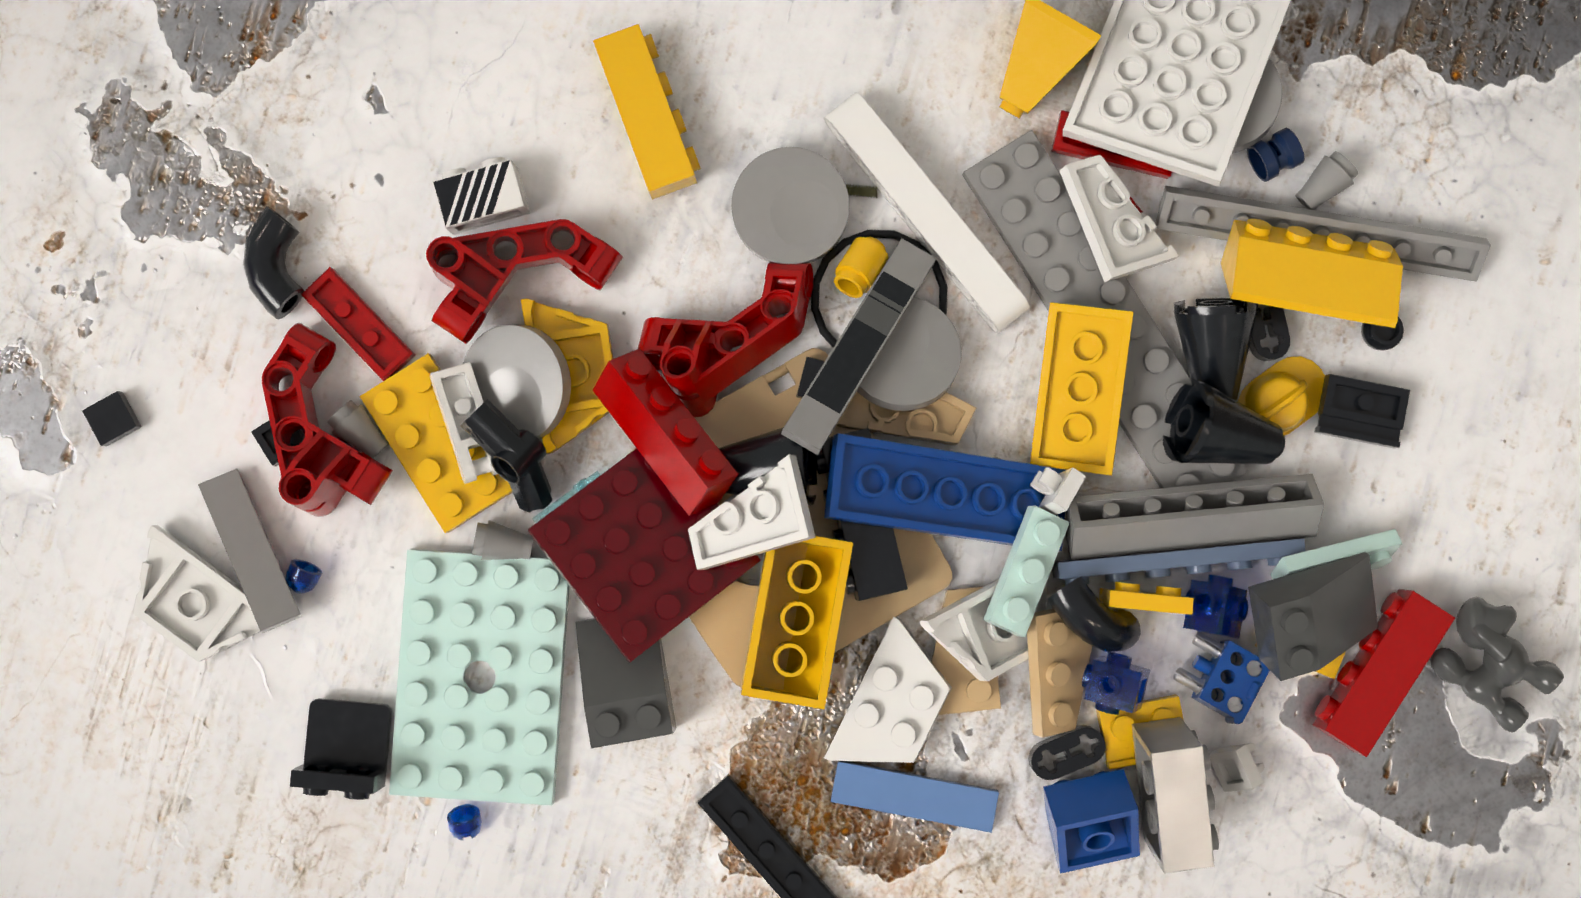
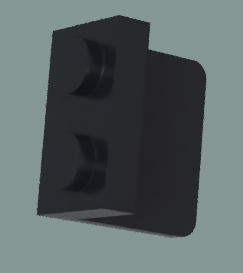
[290,698,392,800]

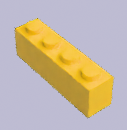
[593,24,701,200]

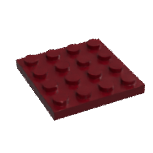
[528,449,761,663]

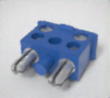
[1173,632,1270,724]

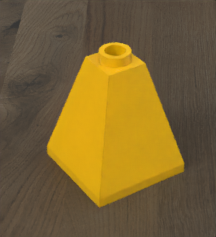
[999,0,1102,119]

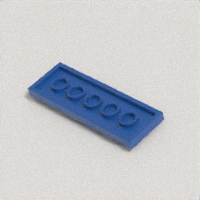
[824,433,1065,551]

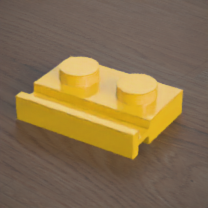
[1099,582,1194,615]
[1096,695,1184,769]

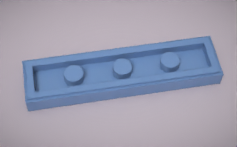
[830,761,999,833]

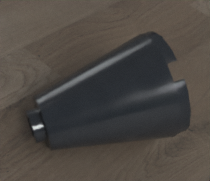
[1174,298,1258,400]
[1163,380,1285,464]
[719,427,817,505]

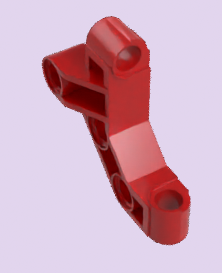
[426,219,623,344]
[638,262,814,417]
[262,323,393,517]

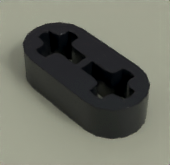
[1243,301,1290,361]
[1028,725,1106,780]

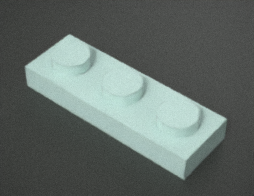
[983,505,1070,637]
[1270,529,1402,579]

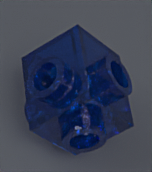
[1183,574,1248,639]
[1082,652,1151,715]

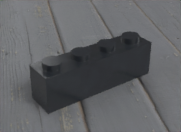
[813,428,908,601]

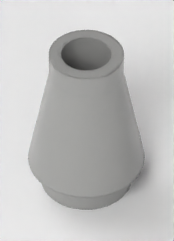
[1295,151,1358,210]
[327,400,389,458]
[472,520,533,560]

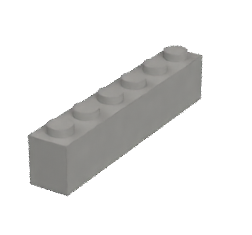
[1065,474,1324,560]

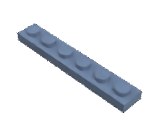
[1052,538,1306,585]

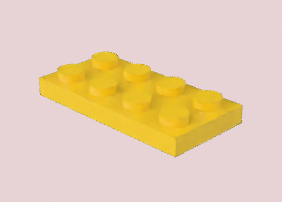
[1030,302,1134,476]
[359,353,512,533]

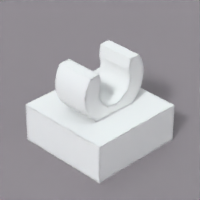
[1030,467,1086,515]
[1209,743,1265,792]

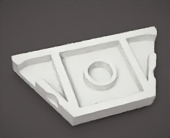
[133,525,260,662]
[920,567,1053,681]
[824,617,952,763]

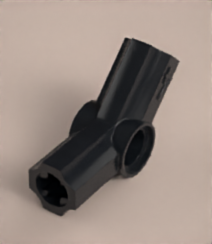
[460,399,552,513]

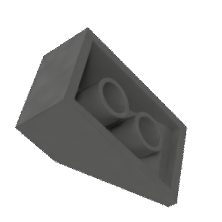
[1248,552,1378,681]
[575,619,677,748]

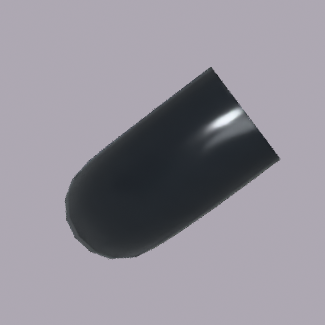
[243,206,304,319]
[1047,576,1141,652]

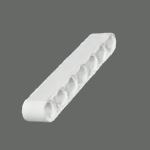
[824,92,1030,334]

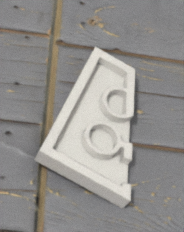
[1059,155,1180,282]
[688,454,816,570]

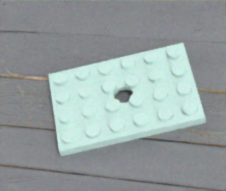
[389,549,569,805]

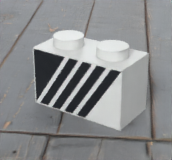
[432,157,530,235]

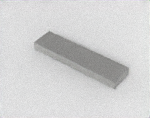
[198,469,302,634]

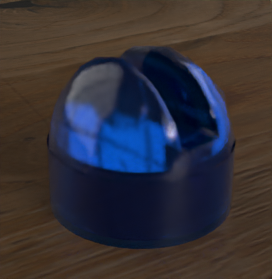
[285,559,322,594]
[447,804,482,841]

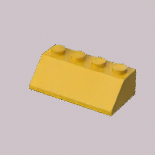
[1220,218,1403,328]
[740,536,853,710]

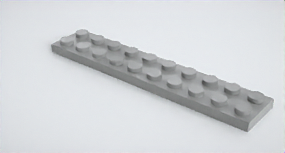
[962,130,1248,488]

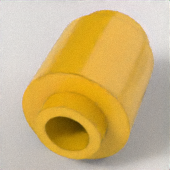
[834,237,889,298]

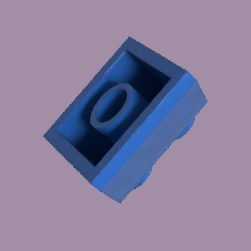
[1043,769,1140,874]

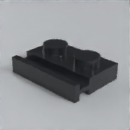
[1314,374,1410,448]

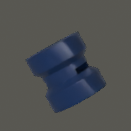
[1247,127,1305,182]

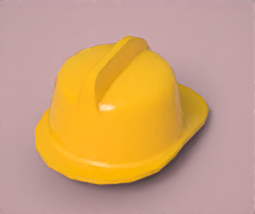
[1238,356,1325,436]

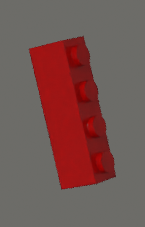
[592,349,738,516]
[1312,589,1455,757]

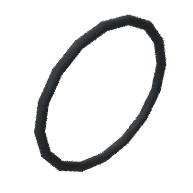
[811,230,948,348]

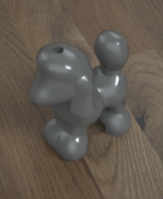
[1430,597,1564,733]

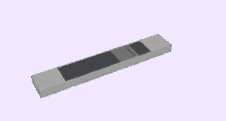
[781,238,937,455]

